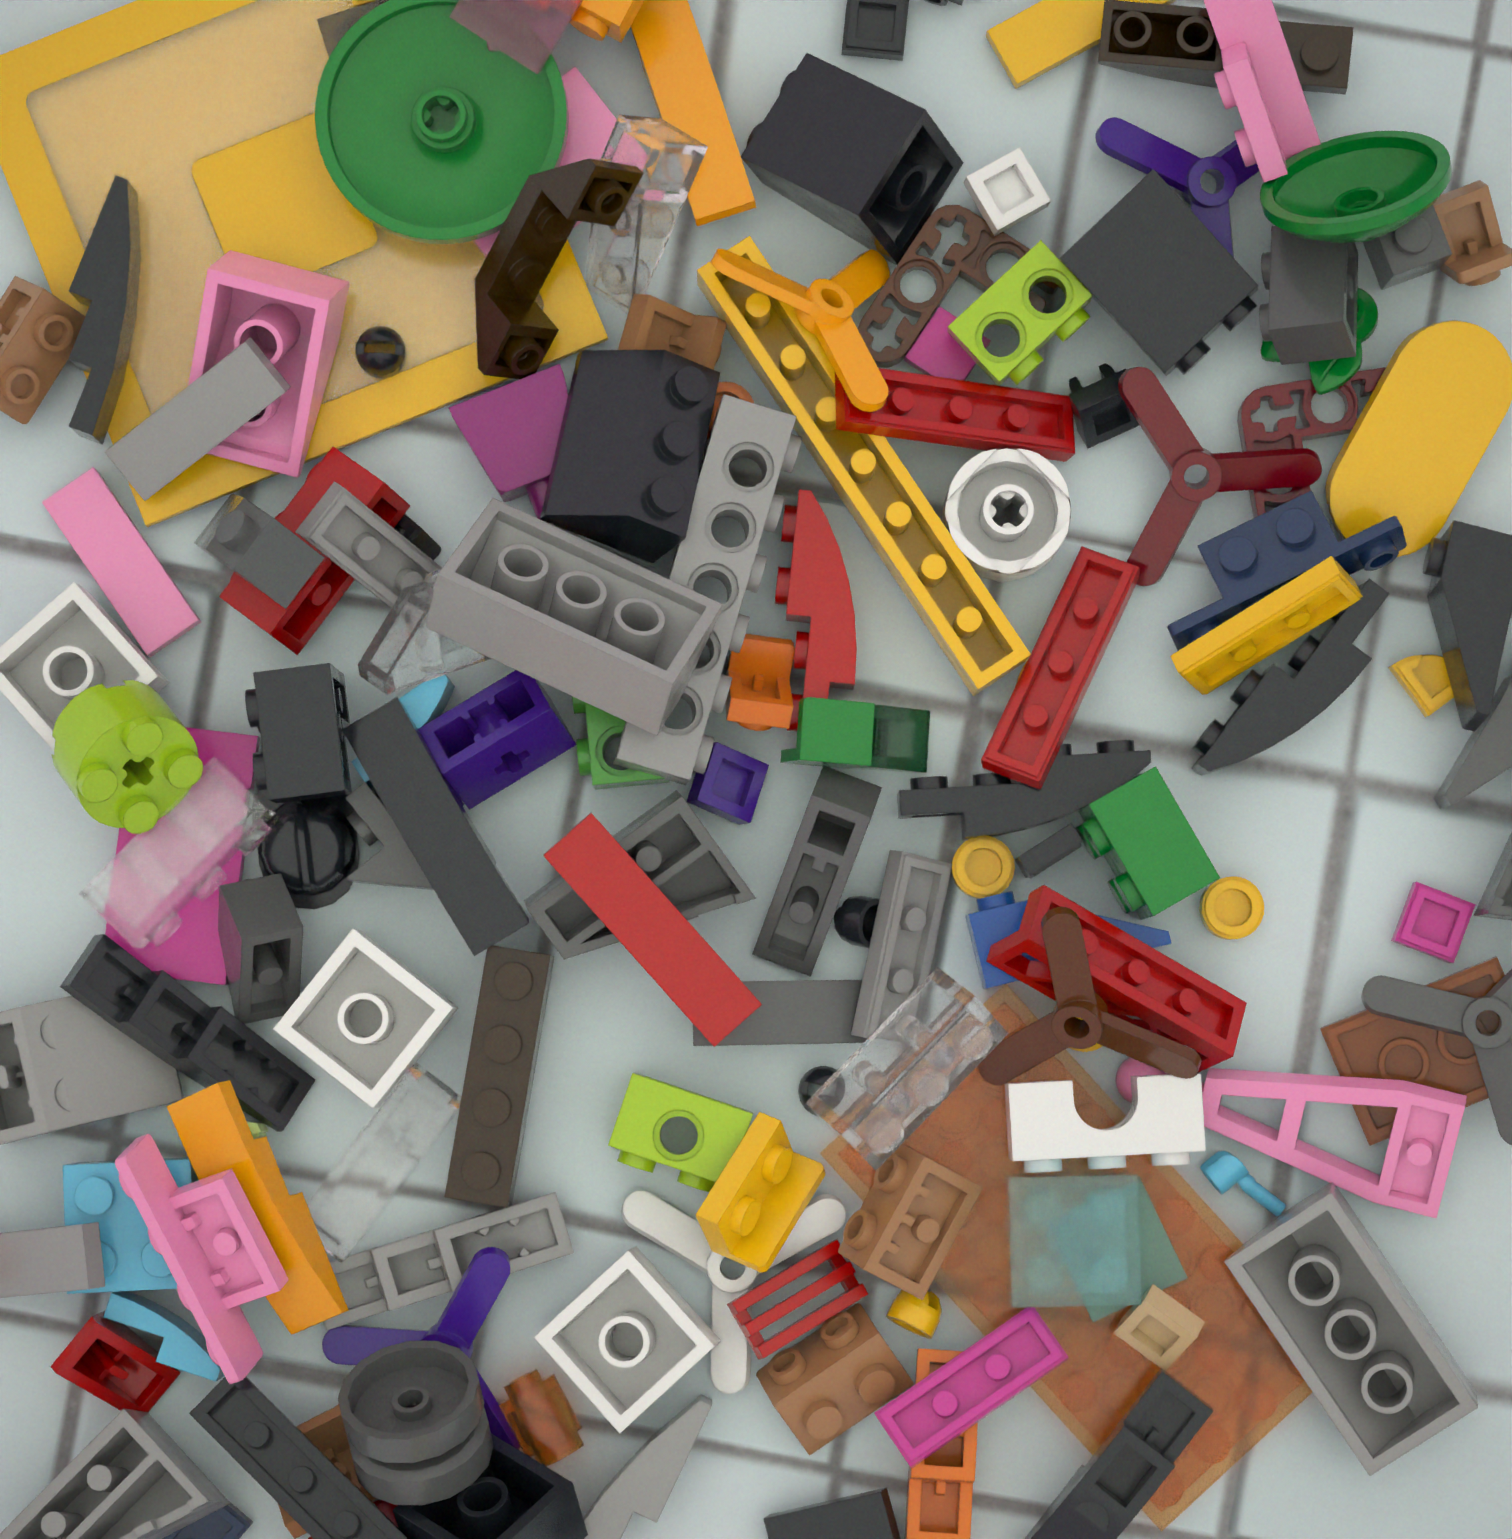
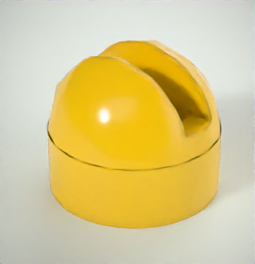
[886,1290,942,1339]

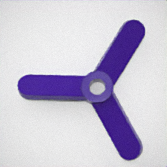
[1095,117,1259,258]
[322,1247,521,1450]

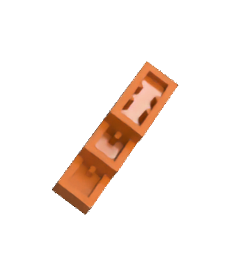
[904,1348,978,1539]

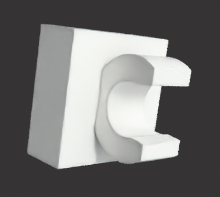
[963,147,1051,236]

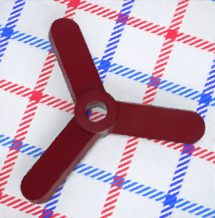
[1118,367,1322,586]

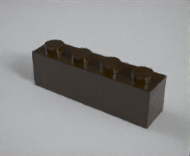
[444,945,555,1208]

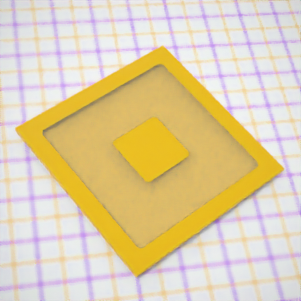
[0,0,609,527]

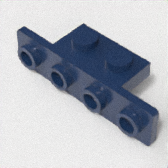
[1167,490,1407,651]

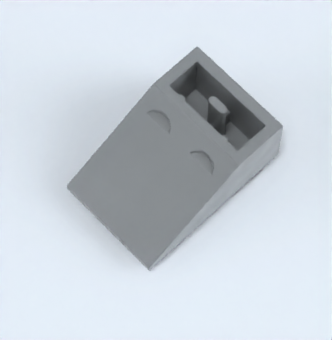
[0,996,184,1145]

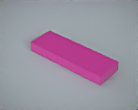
[874,1304,1069,1468]

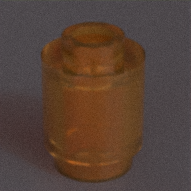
[498,1369,584,1467]

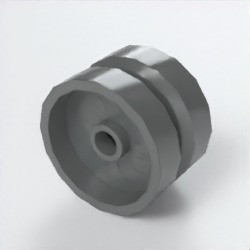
[338,1341,494,1505]

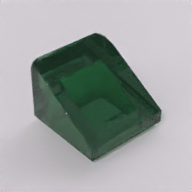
[856,705,930,773]

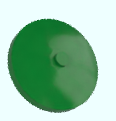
[315,0,569,244]

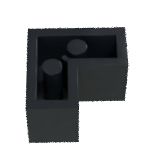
[245,663,352,804]

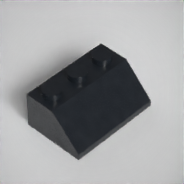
[540,350,720,563]

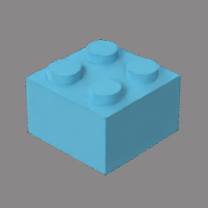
[63,1157,199,1294]

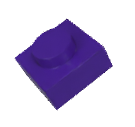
[686,742,769,825]

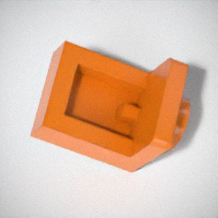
[725,634,795,731]

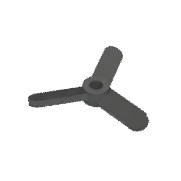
[1361,969,1512,1145]

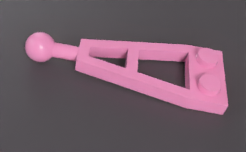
[1116,1057,1467,1218]

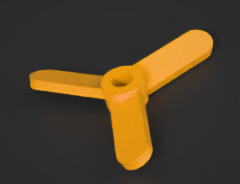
[711,249,890,412]

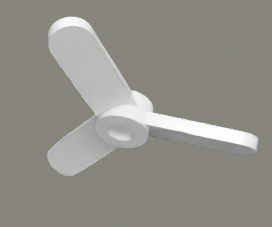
[621,1191,846,1394]

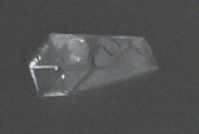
[585,114,708,314]

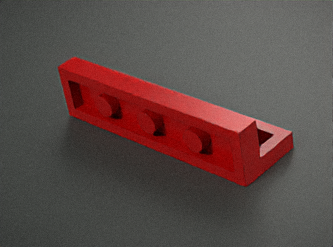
[986,885,1247,1073]

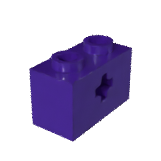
[418,670,577,810]

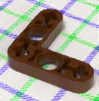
[858,205,1060,368]

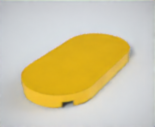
[1325,320,1512,557]

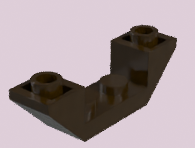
[475,158,644,379]

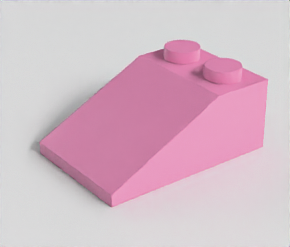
[188,250,350,478]

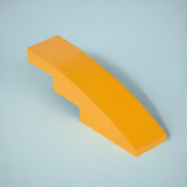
[630,0,756,226]
[166,1080,349,1335]

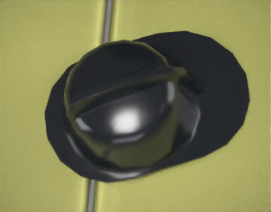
[254,790,359,909]

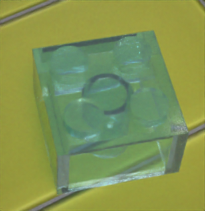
[1005,1172,1141,1308]

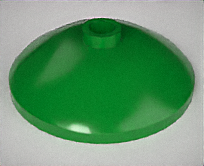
[1260,131,1452,243]

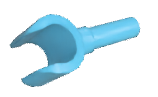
[1200,1151,1286,1216]

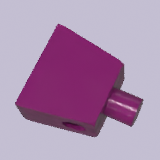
[449,364,569,523]

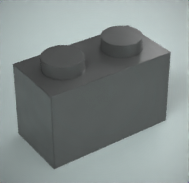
[1259,226,1358,365]

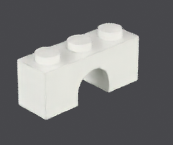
[1004,1073,1206,1173]

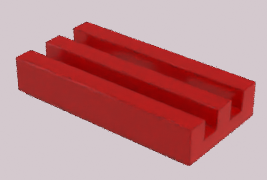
[727,1239,868,1360]

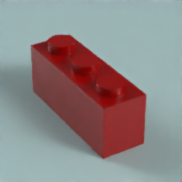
[219,446,410,656]

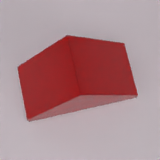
[50,1311,181,1412]

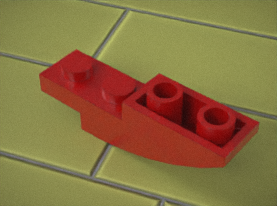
[775,489,857,732]

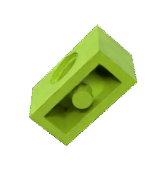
[608,1072,753,1192]

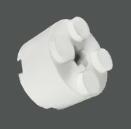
[941,448,1071,583]

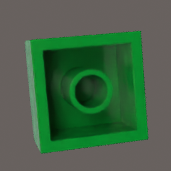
[1076,766,1220,920]

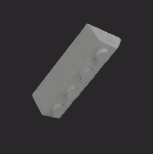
[425,498,723,736]
[1224,1182,1478,1476]

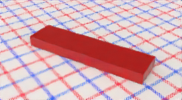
[835,368,1075,462]
[981,546,1140,790]
[543,813,762,1047]

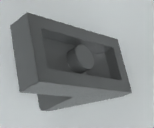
[345,782,434,890]

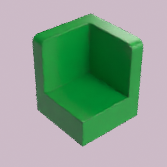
[780,697,875,769]

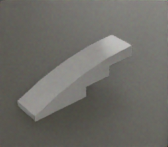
[323,1192,574,1330]
[583,1394,712,1539]

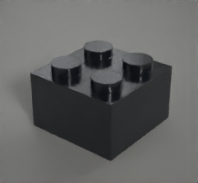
[393,1433,588,1539]

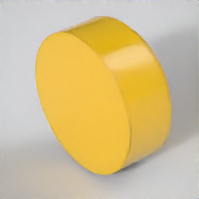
[951,836,1015,899]
[1199,876,1264,940]

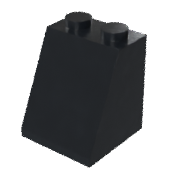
[741,53,964,265]
[1060,169,1258,376]

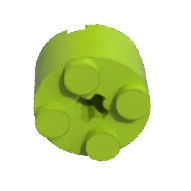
[52,680,203,834]

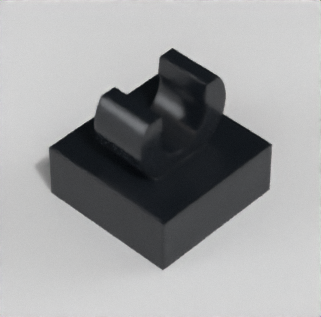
[1069,363,1140,449]

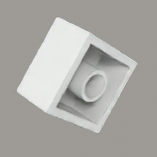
[0,582,169,751]
[273,929,458,1109]
[534,1246,721,1434]

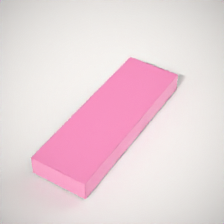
[42,467,201,657]

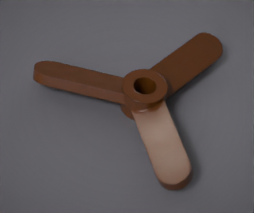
[978,907,1201,1085]

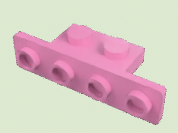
[1204,0,1321,182]
[115,1134,289,1384]

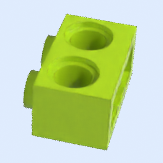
[948,240,1093,386]

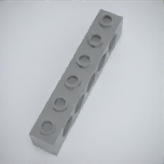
[613,394,802,785]

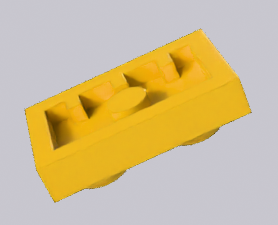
[696,1112,826,1273]

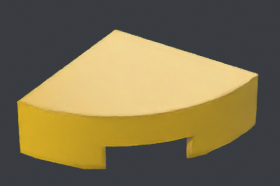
[1388,654,1454,717]

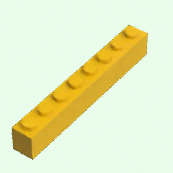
[697,236,1031,696]

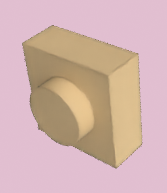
[1113,1284,1205,1371]

